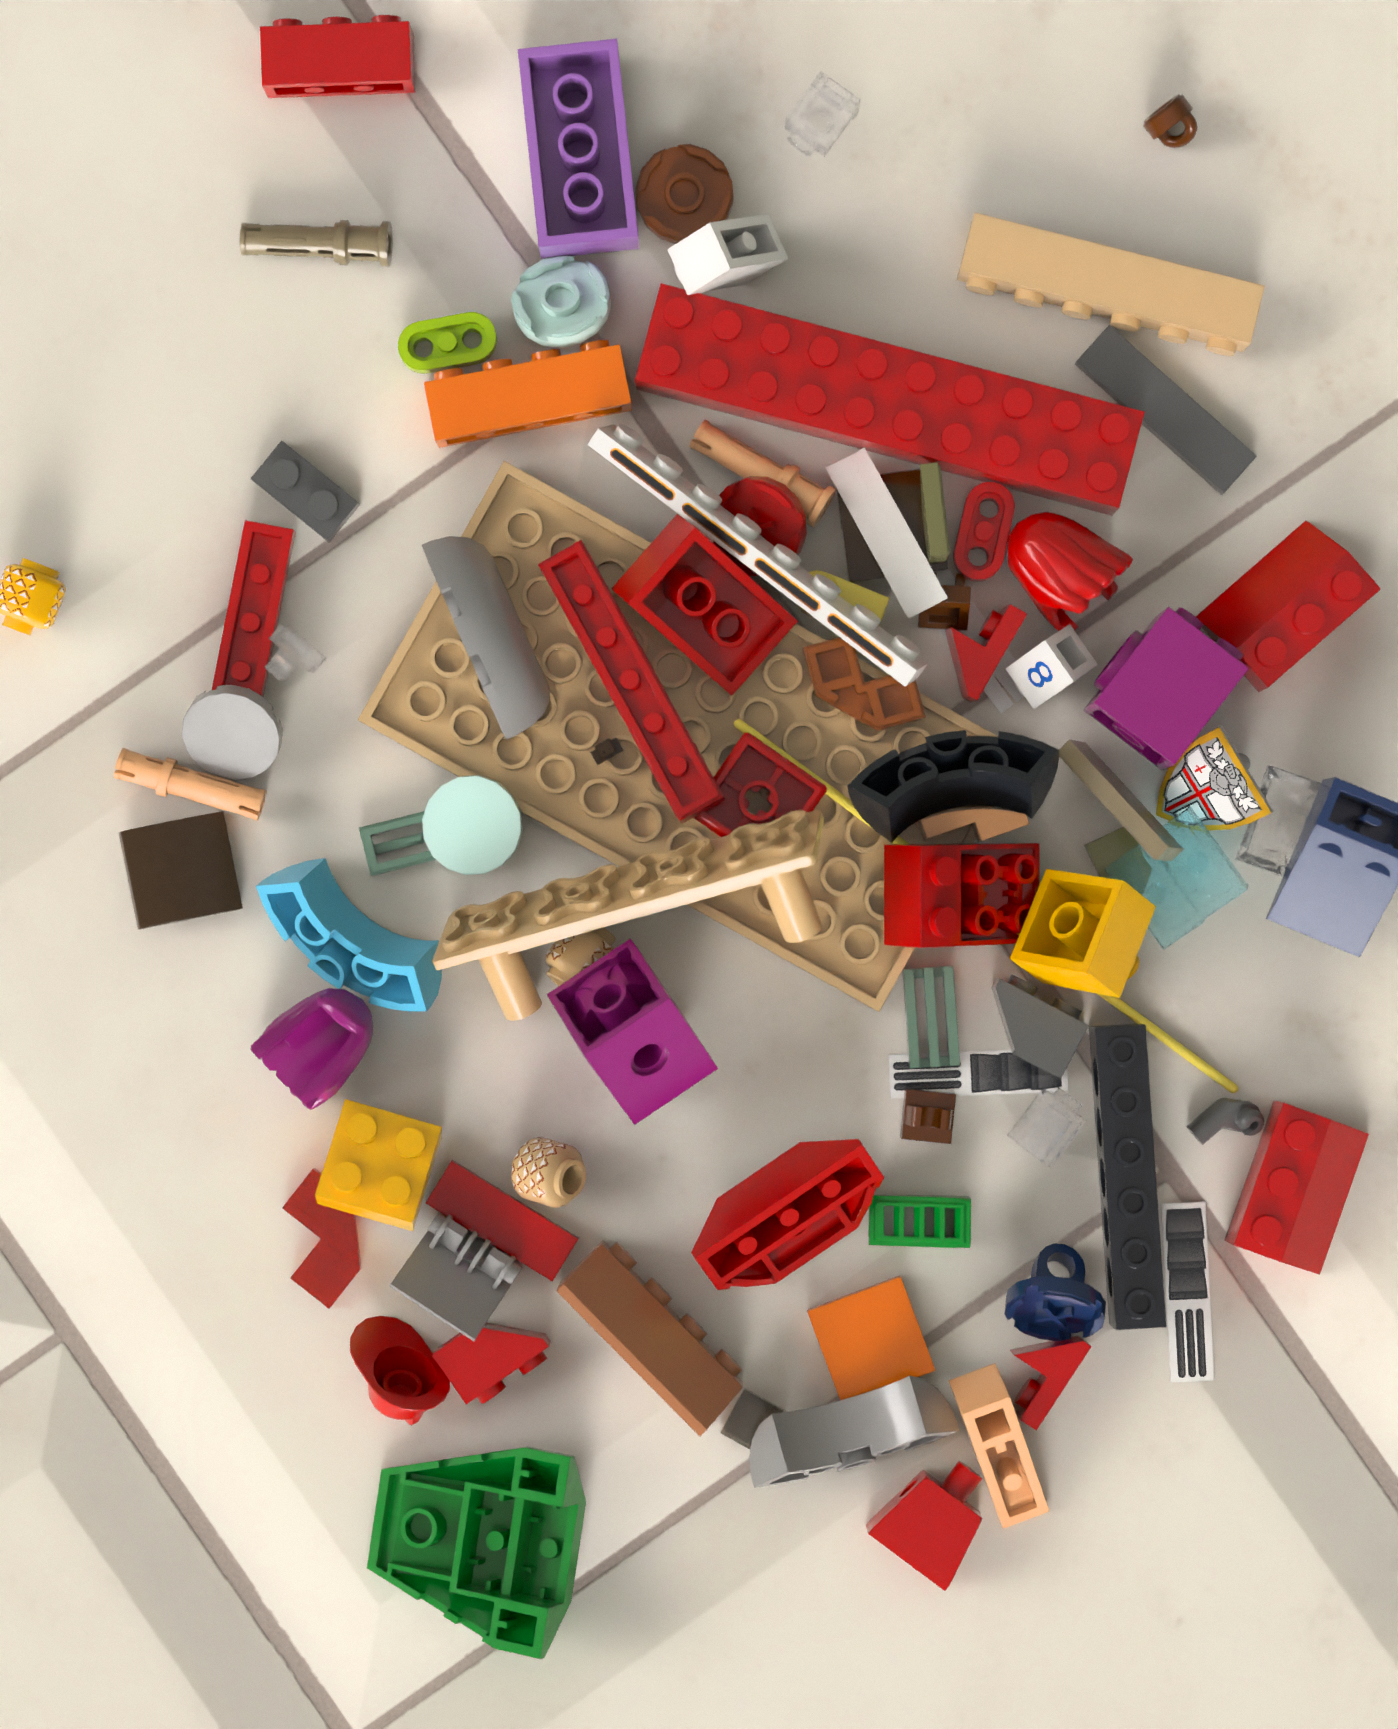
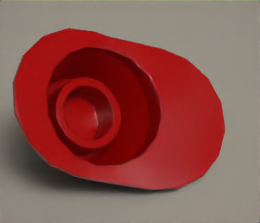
[350,1316,450,1426]

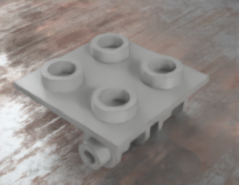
[390,1213,523,1341]

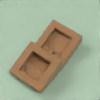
[918,809,1029,842]

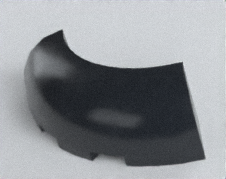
[847,730,1059,842]

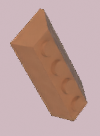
[556,1240,743,1437]

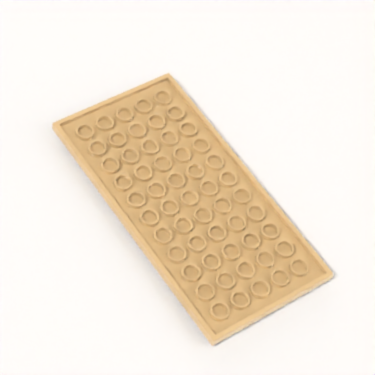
[358,461,998,1012]

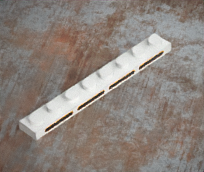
[587,424,928,687]

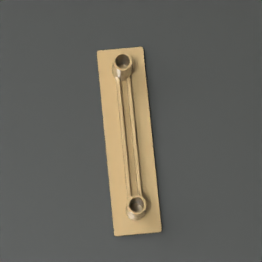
[432,810,824,1021]

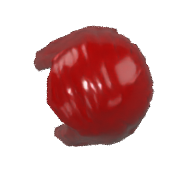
[1007,512,1133,632]

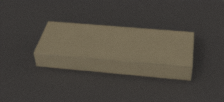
[1059,739,1184,861]

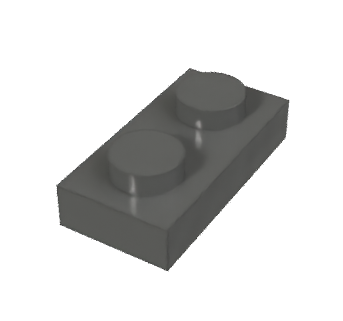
[250,440,360,543]

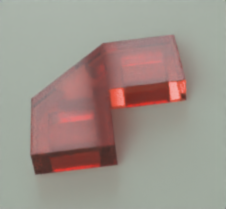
[282,1168,362,1309]

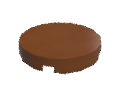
[636,144,734,244]

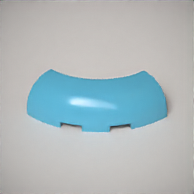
[256,858,442,1012]

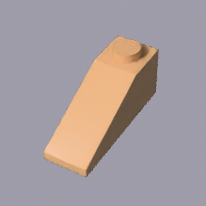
[948,1363,1049,1529]

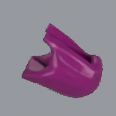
[250,988,373,1110]

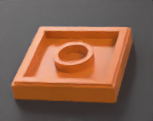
[807,1275,936,1400]

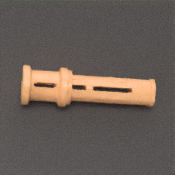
[689,420,836,528]

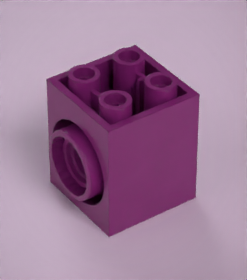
[1083,606,1249,770]
[546,938,718,1125]

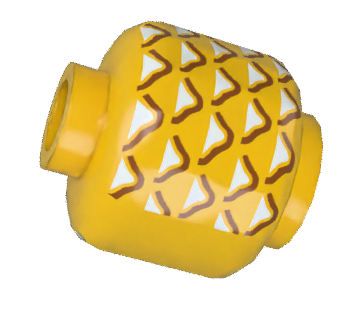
[0,558,66,636]

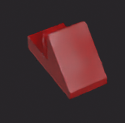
[945,604,1027,702]
[1010,1336,1092,1431]

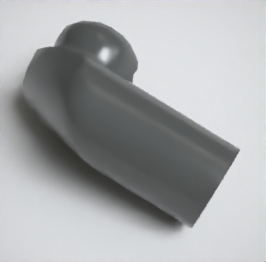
[1186,1098,1264,1145]

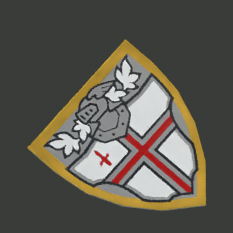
[1156,726,1273,831]

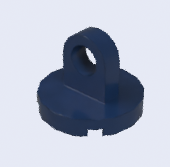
[1004,1243,1106,1341]

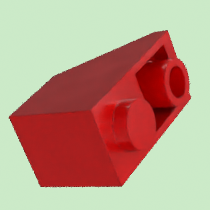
[432,1323,551,1405]

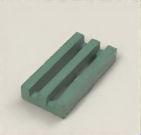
[359,811,437,876]
[903,966,960,1069]

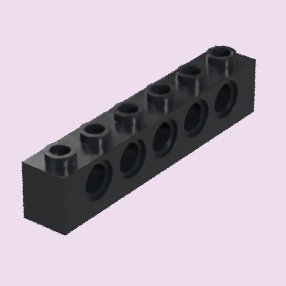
[1089,1023,1166,1330]

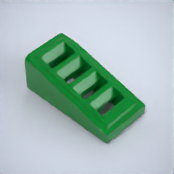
[868,1195,971,1248]

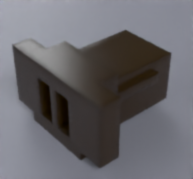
[590,738,624,765]

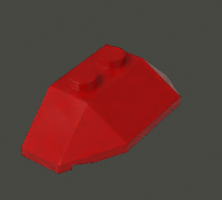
[691,1139,884,1290]

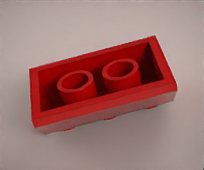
[1195,520,1381,692]
[1224,1100,1369,1275]

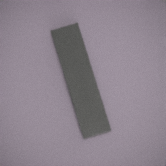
[1075,325,1257,495]

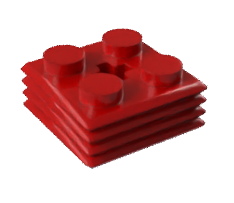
[694,732,827,837]

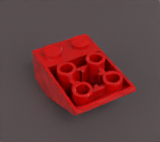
[884,843,1040,948]

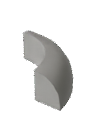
[422,536,550,740]
[749,1376,960,1488]

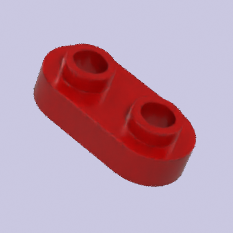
[953,482,1015,582]

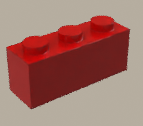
[260,15,415,98]

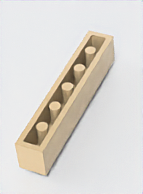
[957,213,1265,356]

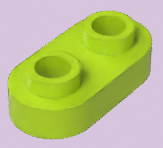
[398,312,497,374]

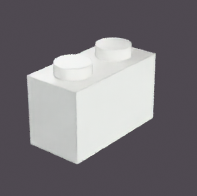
[668,214,788,295]

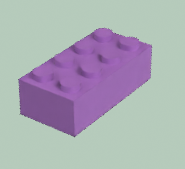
[518,39,639,259]

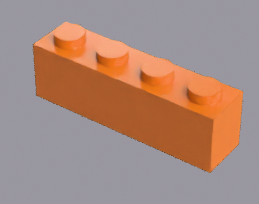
[424,340,632,448]

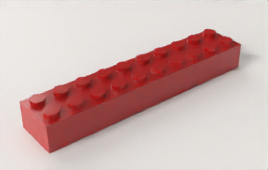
[635,283,1145,516]

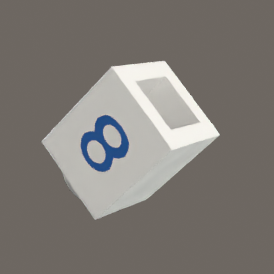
[1005,624,1098,709]

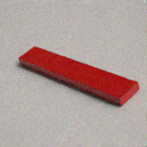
[538,540,726,824]

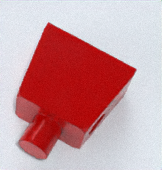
[866,1461,983,1591]

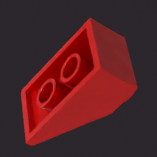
[611,514,798,696]

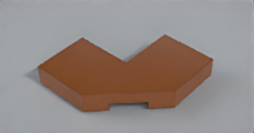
[803,637,926,731]

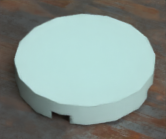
[511,256,612,348]
[422,775,523,875]

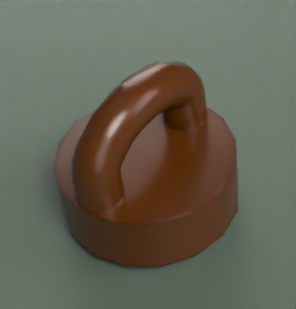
[1143,94,1198,148]

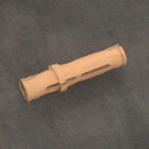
[114,748,267,821]

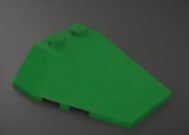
[367,1447,586,1659]

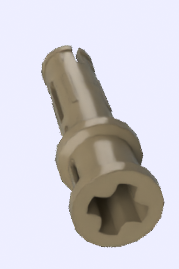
[239,220,393,267]

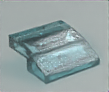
[1104,806,1249,950]

